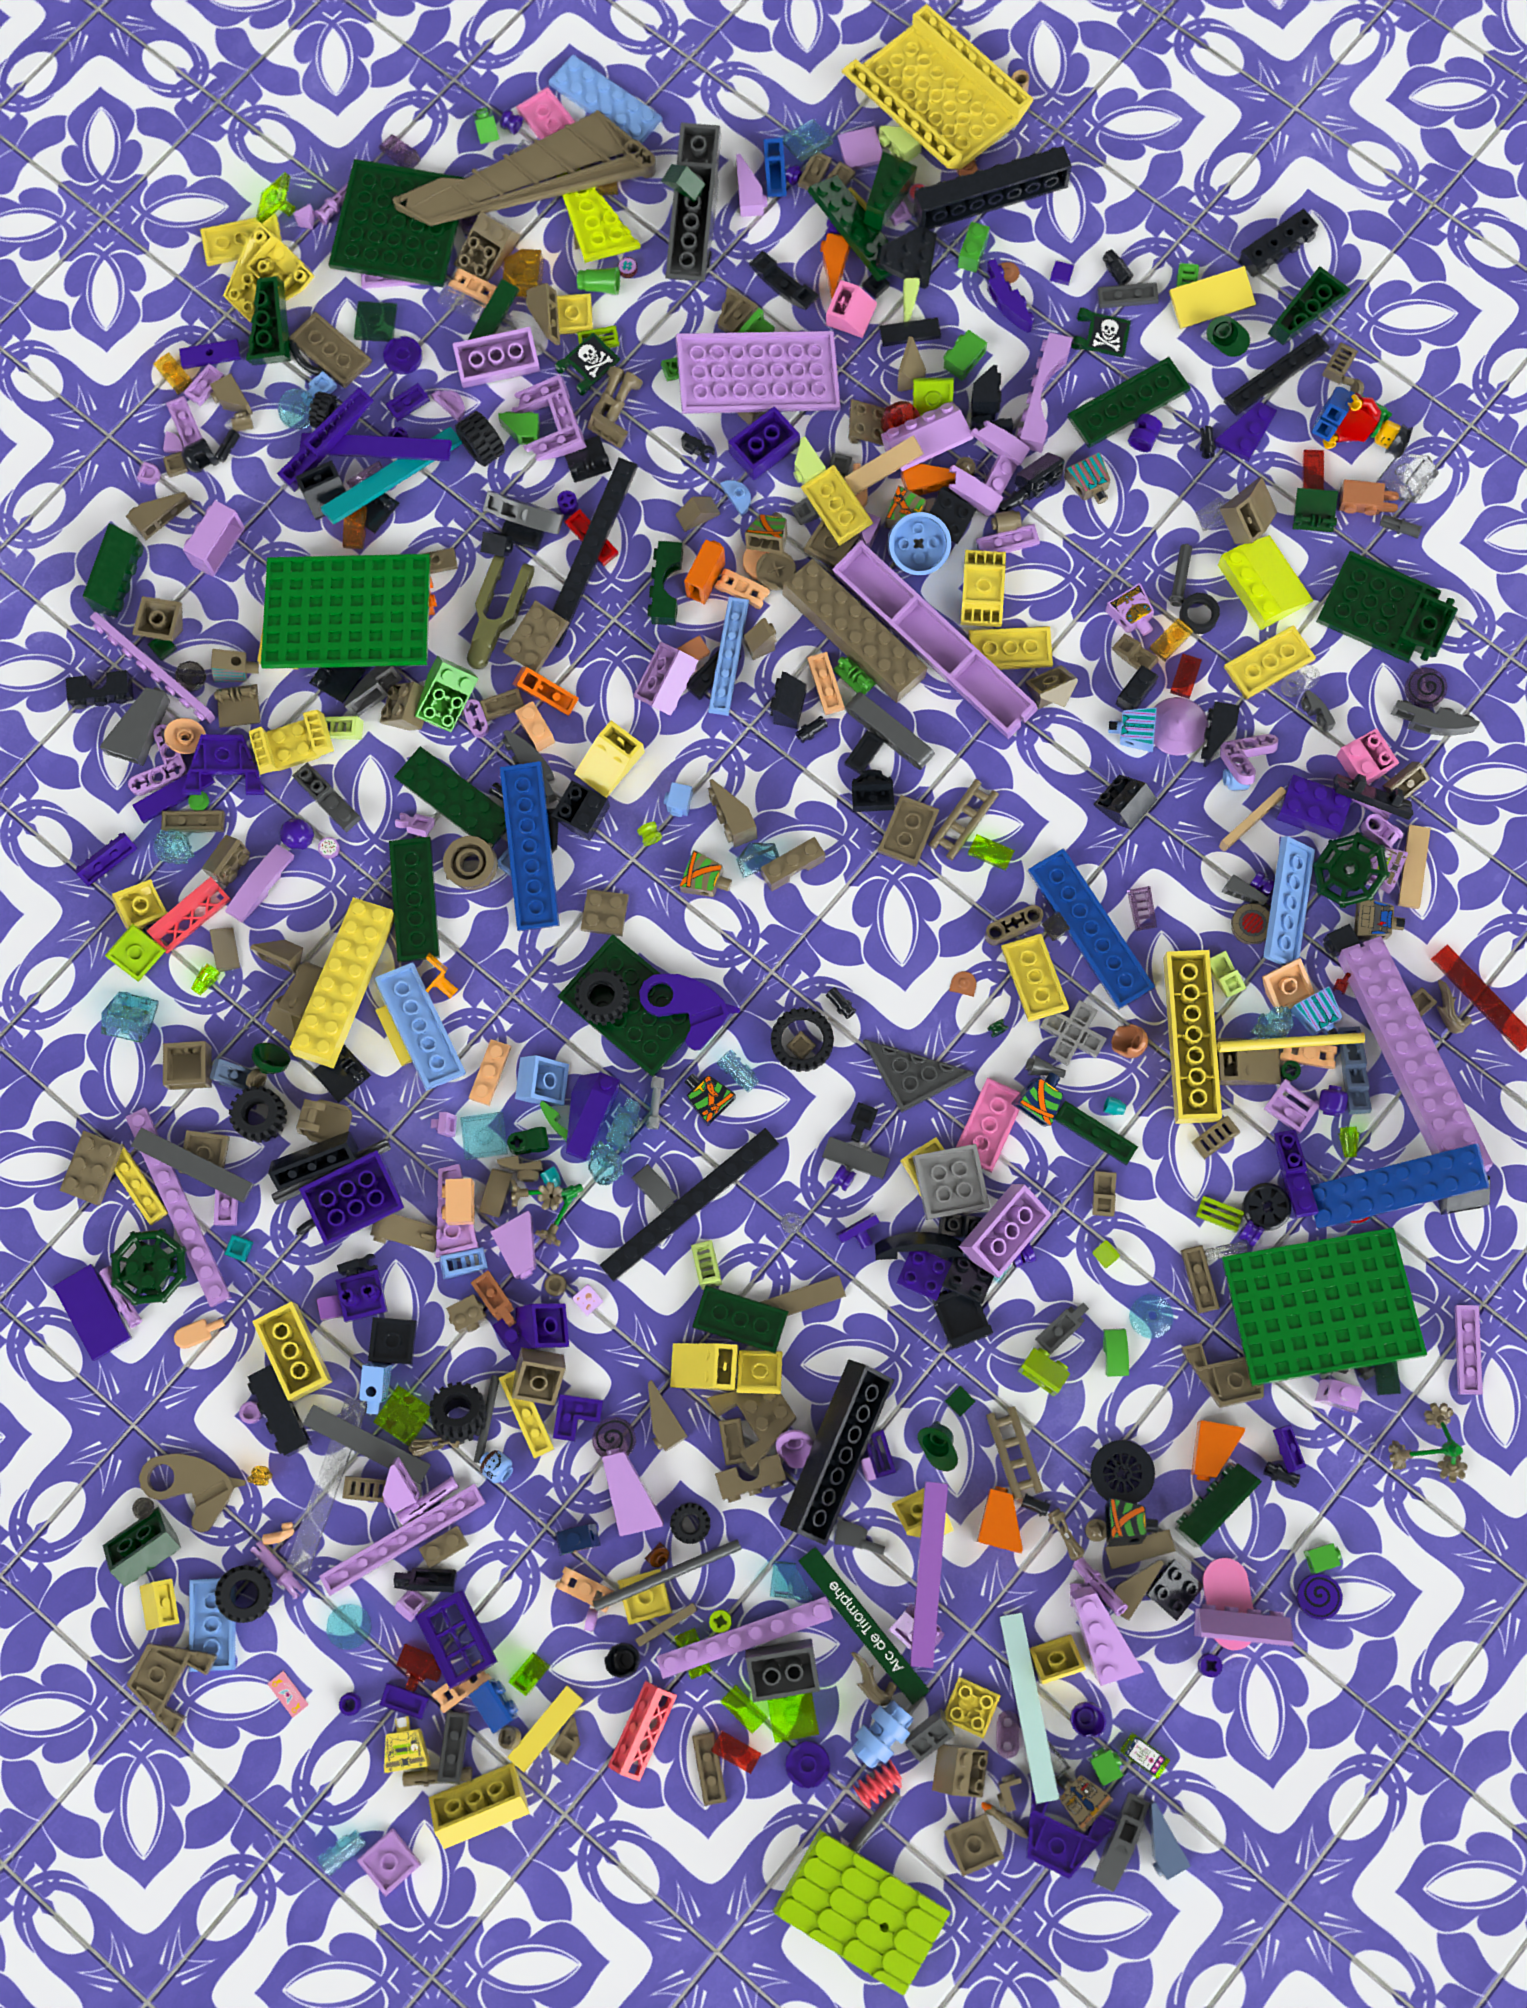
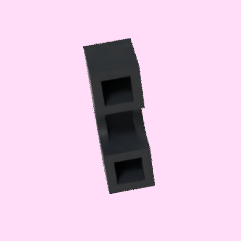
[66,670,134,709]

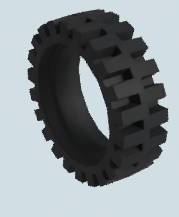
[771,1007,834,1072]

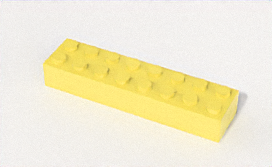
[290,897,394,1069]
[1163,950,1222,1124]

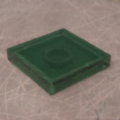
[353,301,398,342]

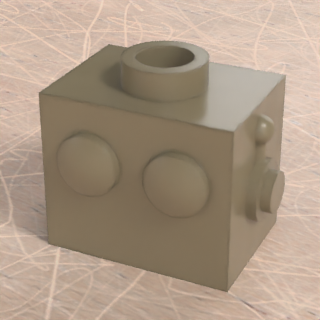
[446,1294,488,1334]

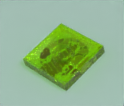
[373,1385,430,1446]

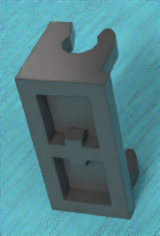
[905,1708,955,1762]

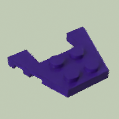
[182,734,265,795]
[1026,1785,1116,1879]

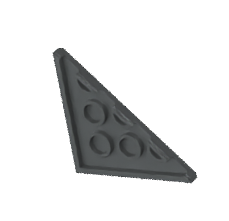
[863,1039,974,1113]

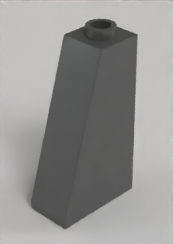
[100,687,170,766]

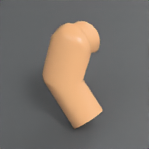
[262,1522,295,1545]

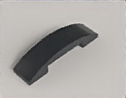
[749,250,819,310]
[875,1232,963,1260]

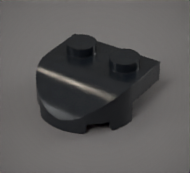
[852,769,895,812]

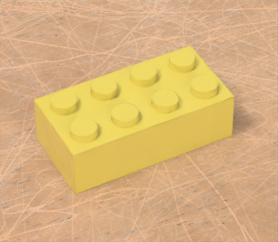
[252,1301,333,1402]

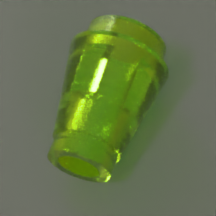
[191,963,221,995]
[1338,1127,1360,1158]

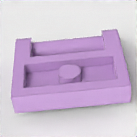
[1263,1078,1319,1134]

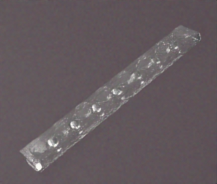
[285,1397,366,1576]

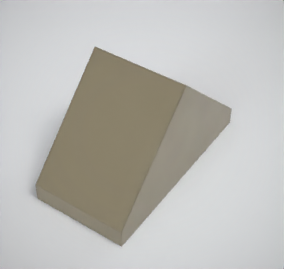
[675,497,720,532]

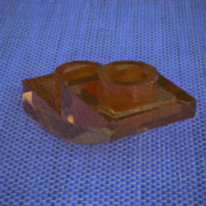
[343,506,367,549]

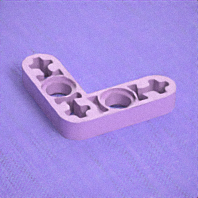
[128,724,188,796]
[1220,734,1278,785]

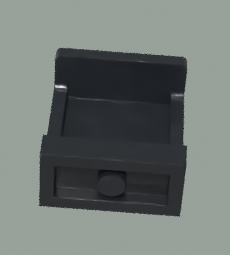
[932,1290,993,1351]

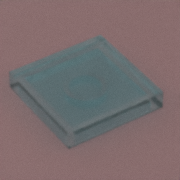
[781,119,834,162]
[460,1112,508,1160]

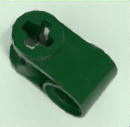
[507,1127,550,1155]

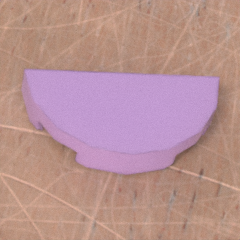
[431,390,465,422]

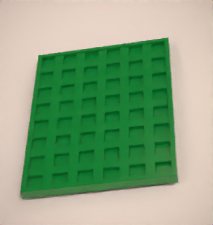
[261,554,431,669]
[1221,1228,1427,1386]

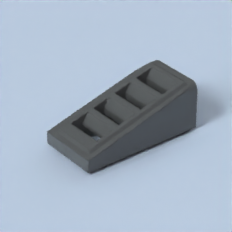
[1222,875,1269,906]

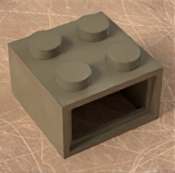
[163,1041,212,1090]

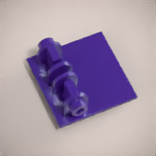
[896,1251,952,1301]

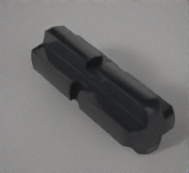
[215,429,240,462]

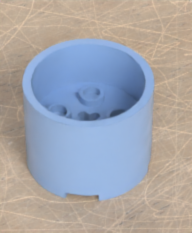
[887,512,951,575]

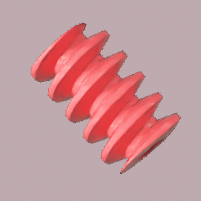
[852,1759,902,1809]

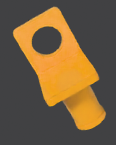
[425,953,458,999]

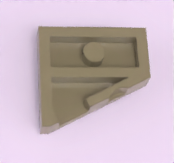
[717,287,758,333]

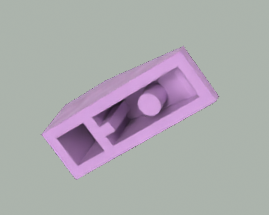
[736,154,767,217]

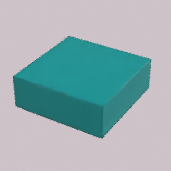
[224,1234,254,1262]

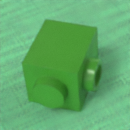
[1088,1747,1123,1786]

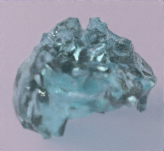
[153,829,195,864]
[1251,1006,1294,1039]
[588,1141,624,1186]

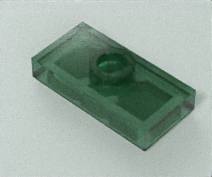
[1373,1362,1401,1396]

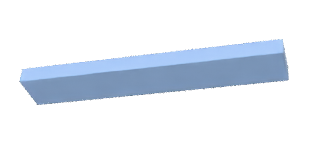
[708,597,749,716]

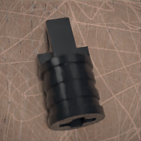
[1103,249,1134,286]

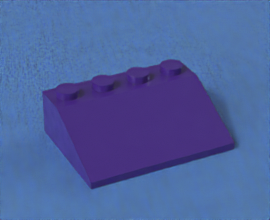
[299,1150,405,1247]

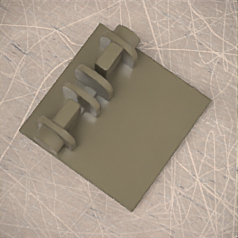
[848,399,887,446]
[214,684,260,728]

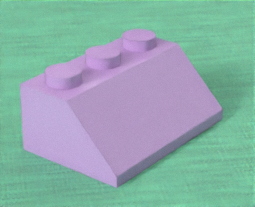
[633,641,699,716]

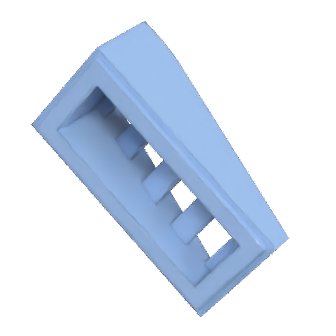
[439,1247,488,1279]

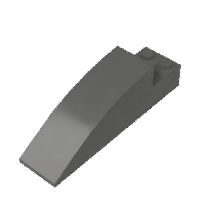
[665,122,721,282]

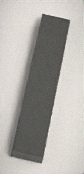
[131,1127,254,1203]
[303,1404,431,1485]

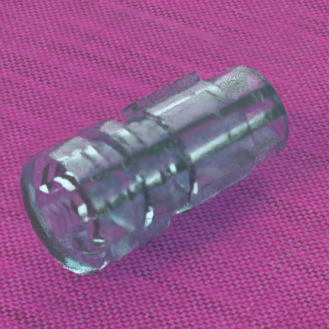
[717,1049,760,1093]
[317,1830,367,1876]

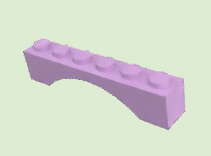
[1017,332,1072,453]

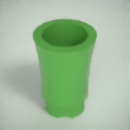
[577,267,620,295]

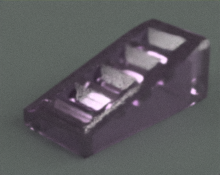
[379,134,421,169]
[1127,886,1157,931]

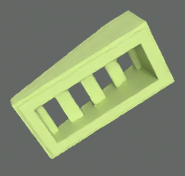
[903,278,920,322]
[325,716,364,740]
[691,1240,722,1290]

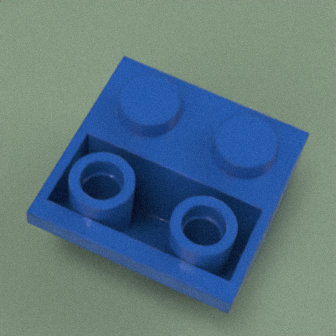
[469,1678,519,1734]

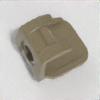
[296,1099,352,1143]

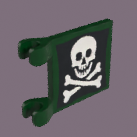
[1071,308,1131,358]
[555,332,620,396]

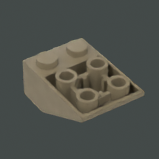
[453,211,521,282]
[1219,476,1277,544]
[708,779,757,848]
[1216,1038,1281,1086]

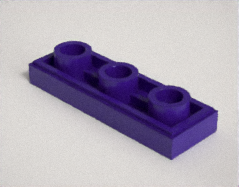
[179,339,241,370]

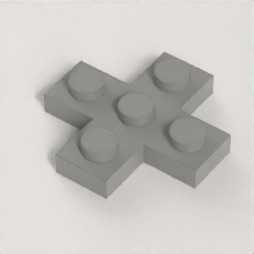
[1040,1000,1107,1066]

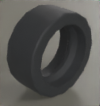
[1179,593,1220,634]

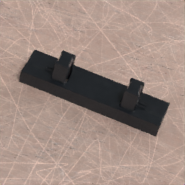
[1333,774,1414,820]

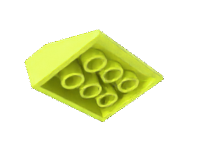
[1218,535,1313,630]

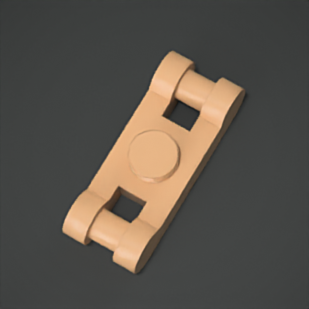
[448,268,497,306]
[714,569,770,609]
[1280,1045,1338,1069]
[555,1566,614,1613]
[431,1660,492,1714]

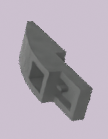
[483,491,564,535]
[1391,700,1480,736]
[503,730,557,804]
[292,762,361,833]
[1092,1793,1150,1892]

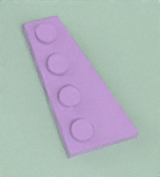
[436,1164,479,1258]

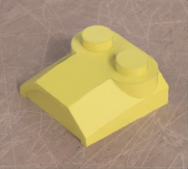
[112,879,168,930]

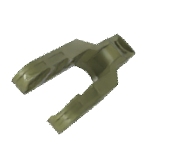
[467,555,535,669]

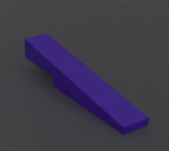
[276,387,374,492]

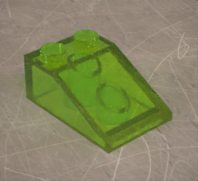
[767,1693,820,1743]

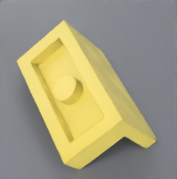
[140,1579,179,1631]

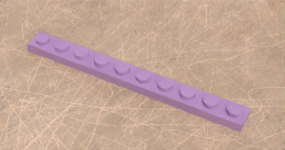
[126,1108,232,1307]

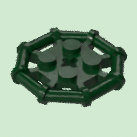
[1312,832,1390,908]
[110,1228,188,1306]

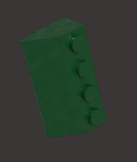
[83,523,143,618]
[1174,1463,1262,1548]

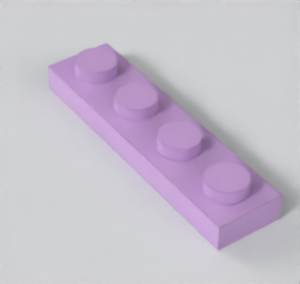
[1454,1305,1483,1395]

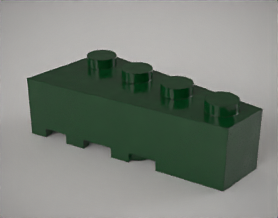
[863,151,918,231]
[1267,266,1351,345]
[246,276,291,366]

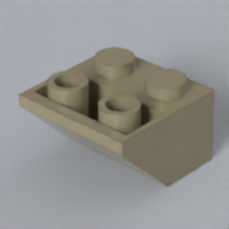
[379,682,424,731]
[202,835,250,887]
[932,1744,988,1798]

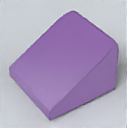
[316,1295,343,1321]

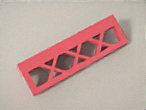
[146,877,231,954]
[607,1681,677,1782]

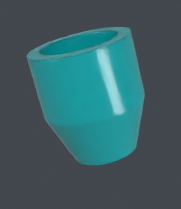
[1103,1096,1126,1115]
[540,1166,561,1187]

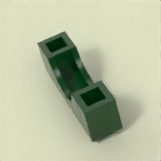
[647,541,683,626]

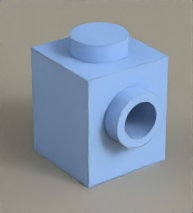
[664,782,693,817]

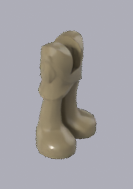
[592,366,643,423]

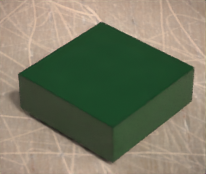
[147,639,177,661]
[944,1386,976,1417]

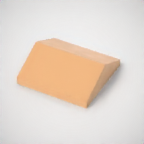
[1262,958,1315,1014]

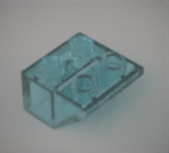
[101,991,159,1043]

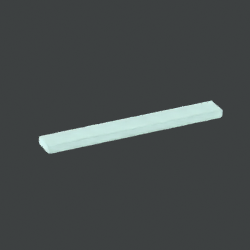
[1000,1613,1059,1804]

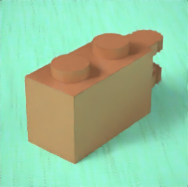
[1339,479,1399,516]

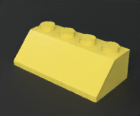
[429,1763,530,1849]

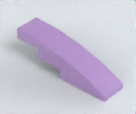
[225,844,294,923]

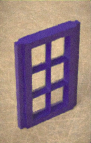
[415,1590,498,1689]

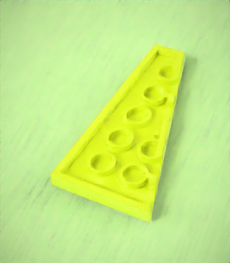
[556,168,641,263]

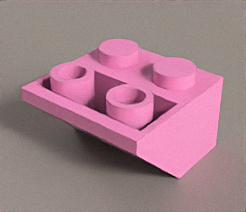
[826,280,877,338]
[1336,728,1399,785]

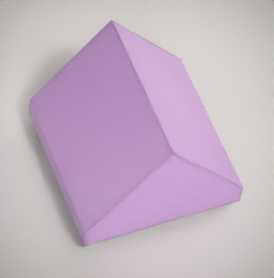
[293,204,315,230]

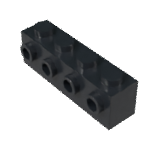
[1238,208,1319,277]
[268,1131,358,1190]
[247,1364,312,1457]

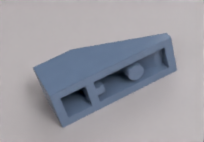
[1149,1800,1191,1880]

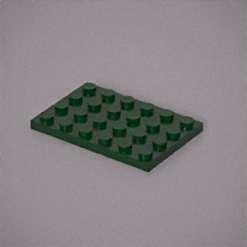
[557,934,691,1077]

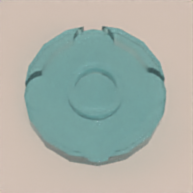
[278,388,313,429]
[326,1604,372,1650]

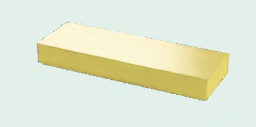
[375,1005,412,1067]

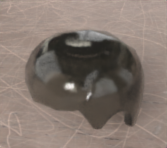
[175,661,207,692]

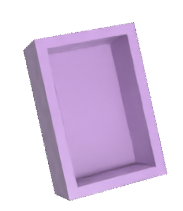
[183,500,245,577]

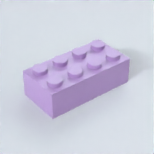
[452,327,541,388]

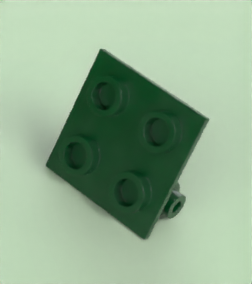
[1292,488,1338,532]

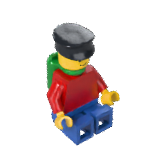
[1311,386,1413,459]

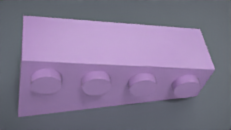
[1069,1586,1144,1686]

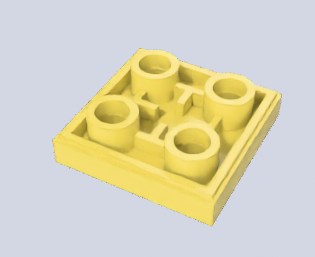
[944,1677,1001,1739]

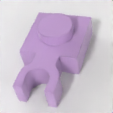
[395,813,435,837]

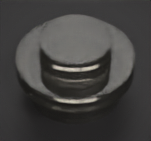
[132,1497,154,1520]

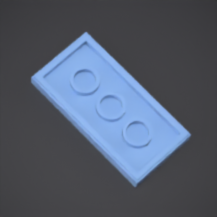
[189,1578,236,1672]

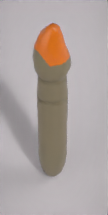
[981,1802,1028,1838]

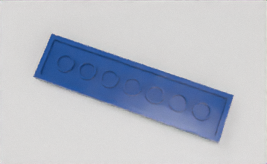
[500,761,560,932]
[1028,848,1155,1010]
[1311,1144,1490,1229]

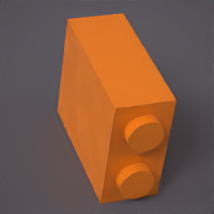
[684,539,726,605]

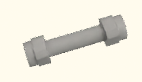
[646,1077,665,1130]

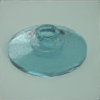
[1129,1295,1173,1339]

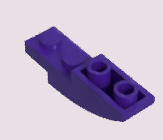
[987,258,1034,333]
[1274,1129,1318,1219]

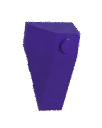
[566,1072,620,1161]

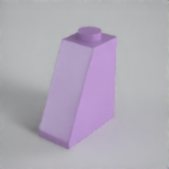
[490,1211,536,1280]

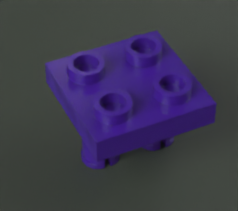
[335,1269,388,1323]

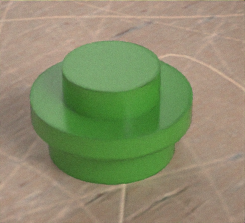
[188,791,209,811]

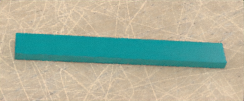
[321,427,462,525]

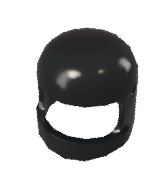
[182,438,219,473]

